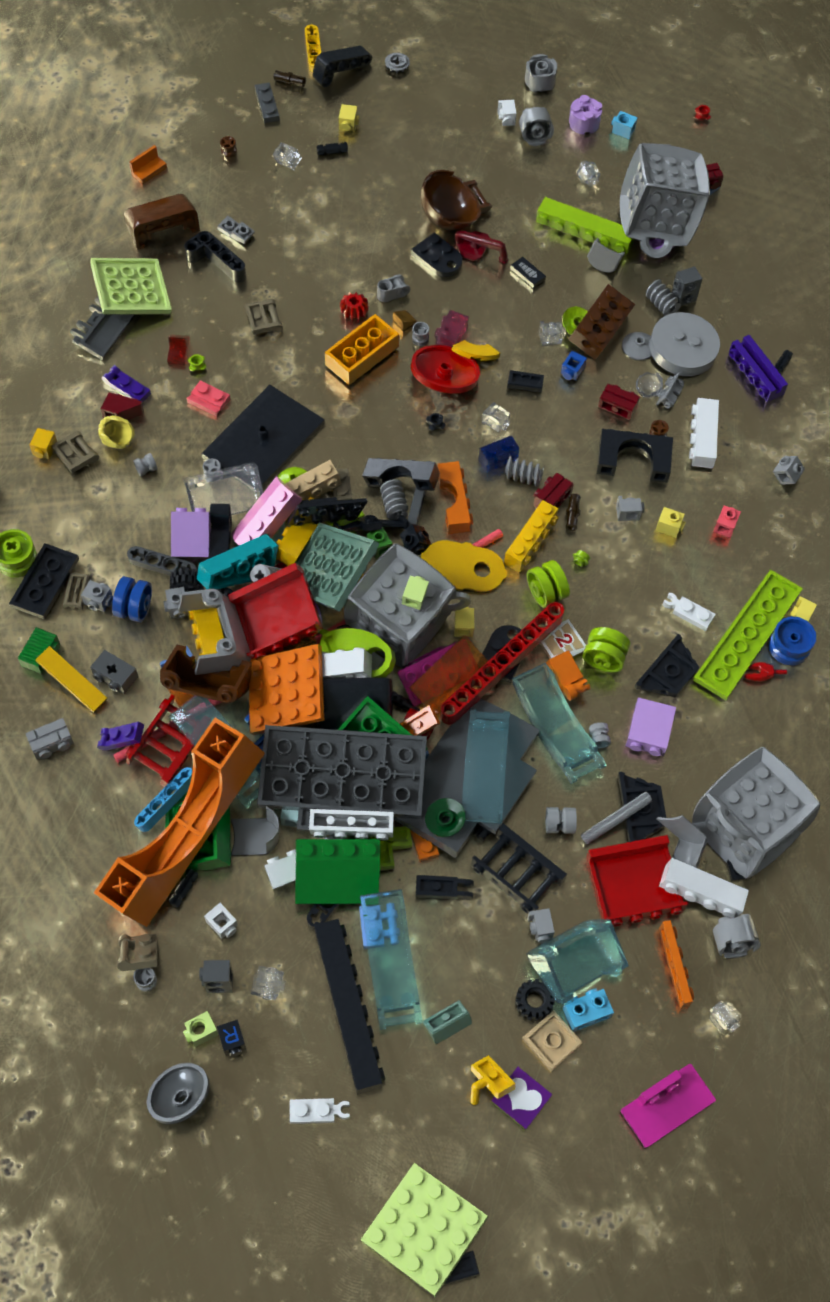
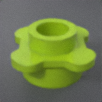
[188,354,206,372]

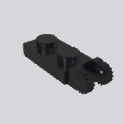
[415,875,474,900]

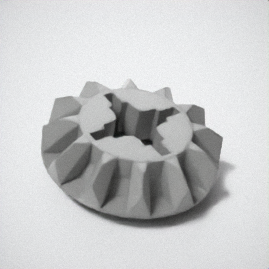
[385,53,410,73]

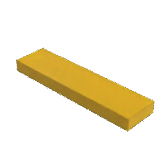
[36,646,107,713]

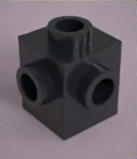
[400,524,431,555]

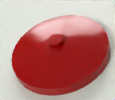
[410,345,480,394]

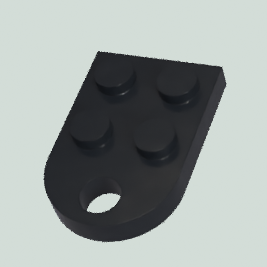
[411,232,462,277]
[477,625,528,683]

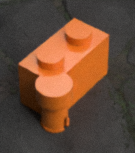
[545,650,590,701]

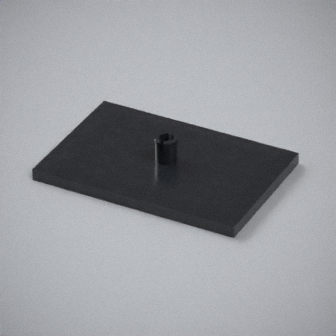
[201,384,325,494]

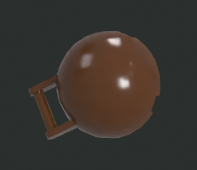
[421,170,492,231]

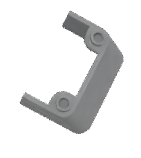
[178,589,251,675]

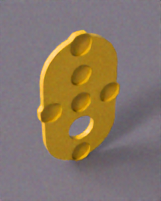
[420,540,507,592]

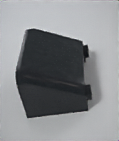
[314,678,393,730]

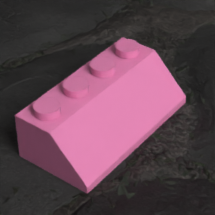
[231,476,303,545]

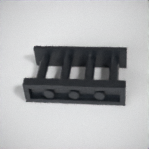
[471,823,567,914]

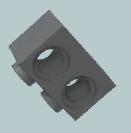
[671,266,703,306]
[199,960,233,993]

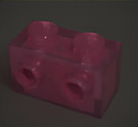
[434,310,469,347]

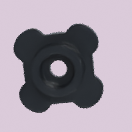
[426,413,446,431]

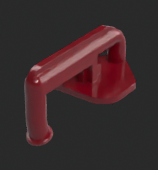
[455,231,509,264]

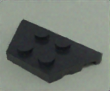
[635,634,699,697]
[618,772,666,842]

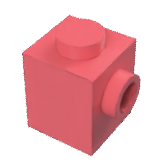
[713,505,741,538]

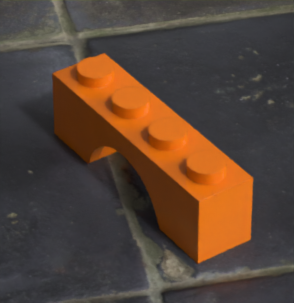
[437,461,473,534]

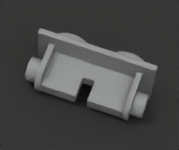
[656,372,684,409]

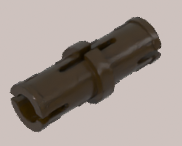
[273,70,306,87]
[566,494,581,531]

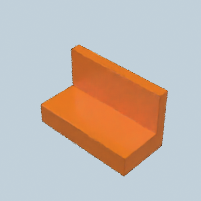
[129,145,167,185]

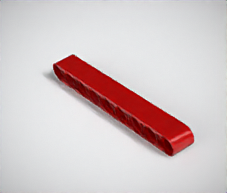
[440,602,564,725]

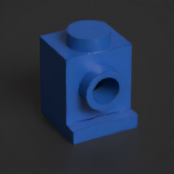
[561,351,587,381]

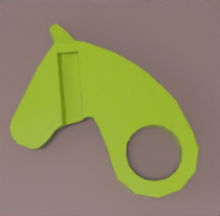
[319,628,396,678]

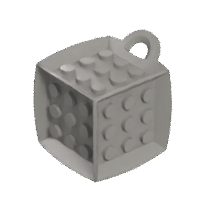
[620,143,710,258]
[344,544,471,668]
[692,747,820,879]

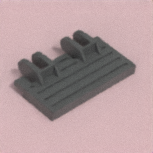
[70,296,137,360]

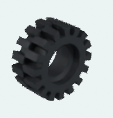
[169,568,204,592]
[515,979,555,1021]

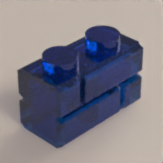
[478,436,519,472]

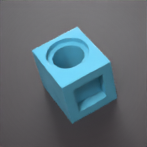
[611,111,638,139]

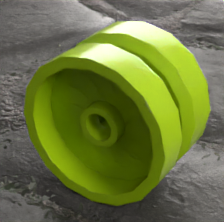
[0,529,37,578]
[526,560,570,608]
[582,627,631,673]

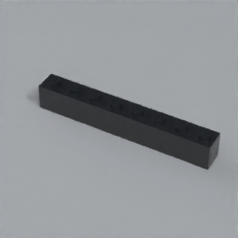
[314,919,385,1095]

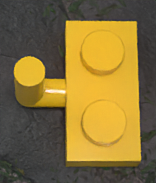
[470,1055,516,1105]

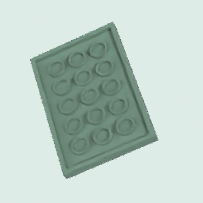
[296,523,379,612]

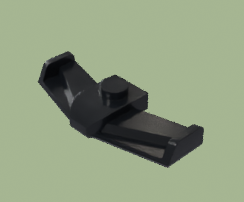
[332,515,408,532]

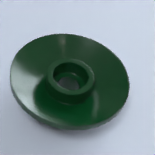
[425,798,466,837]

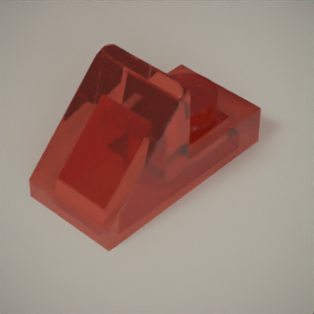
[167,335,190,365]

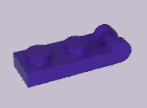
[102,365,151,403]
[97,721,144,751]

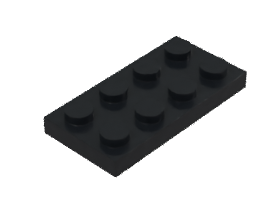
[9,543,79,620]

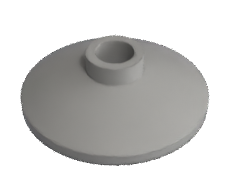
[622,332,652,360]

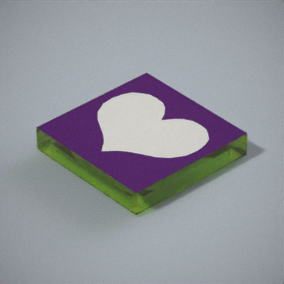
[491,1067,553,1131]

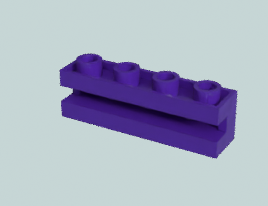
[729,335,788,402]

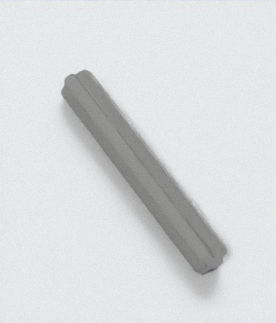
[581,792,652,844]

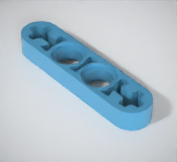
[134,767,193,832]

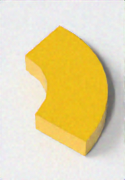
[452,340,501,361]

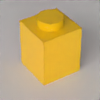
[29,428,57,459]

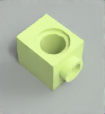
[401,576,429,610]
[183,1011,219,1047]

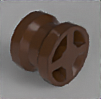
[220,136,237,158]
[649,420,669,436]

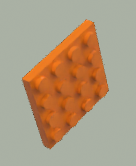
[249,644,324,735]

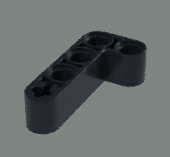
[312,45,372,87]
[184,231,246,283]
[209,504,232,559]

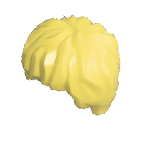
[98,415,135,449]

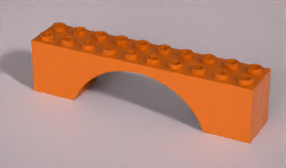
[94,718,265,927]

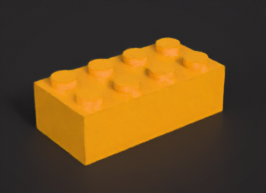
[325,314,399,385]

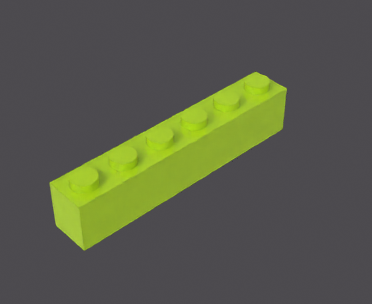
[536,197,634,255]

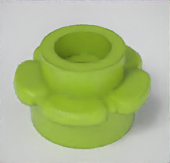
[573,550,590,567]

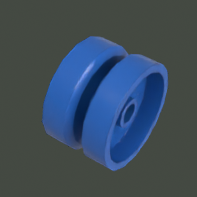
[112,576,152,623]
[769,616,816,666]

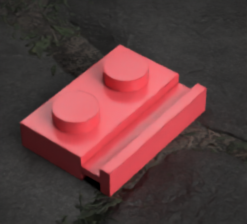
[186,380,230,417]

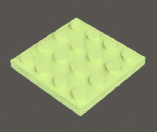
[90,258,172,314]
[361,1163,488,1297]

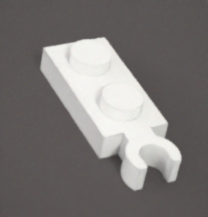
[663,593,716,631]
[290,1098,350,1124]

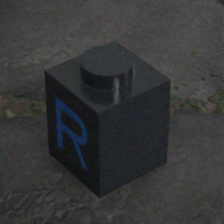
[217,1019,246,1057]

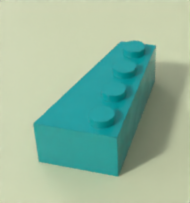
[197,534,278,589]

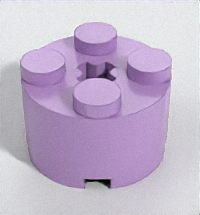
[569,95,602,134]

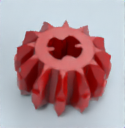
[340,291,369,320]

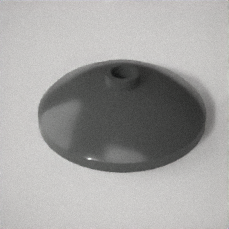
[147,1063,210,1124]

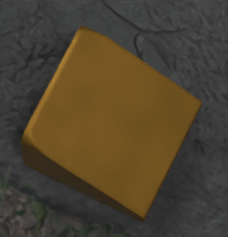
[393,310,417,330]

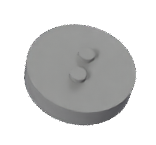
[649,312,720,376]

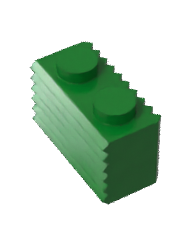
[18,627,60,674]

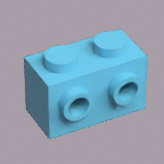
[562,988,614,1032]

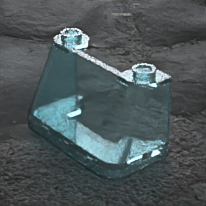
[526,919,629,1005]

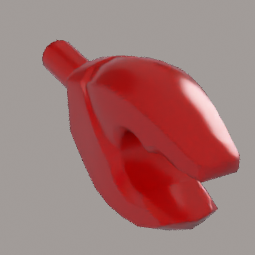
[744,662,787,682]

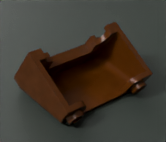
[124,194,200,250]
[160,644,252,703]

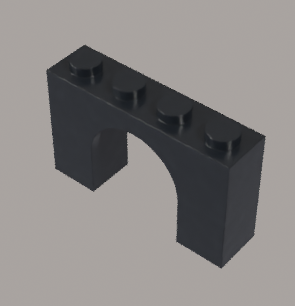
[596,429,673,483]

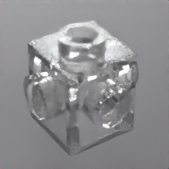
[251,965,286,1000]

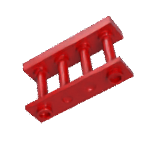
[125,694,212,787]

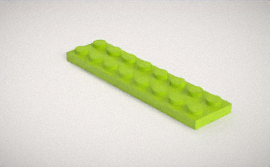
[693,569,803,700]

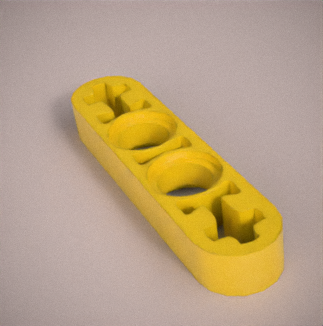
[305,24,321,72]

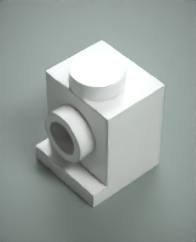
[497,100,516,126]
[204,903,238,939]

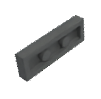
[254,82,280,123]

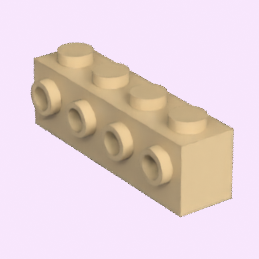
[285,460,342,504]

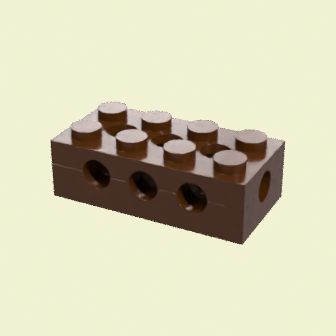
[568,284,635,360]

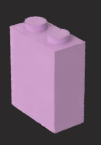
[171,508,211,557]
[626,697,676,756]

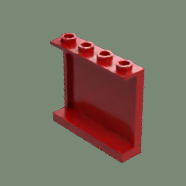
[228,563,323,660]
[586,835,688,927]

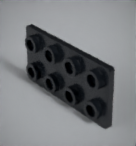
[288,497,368,526]

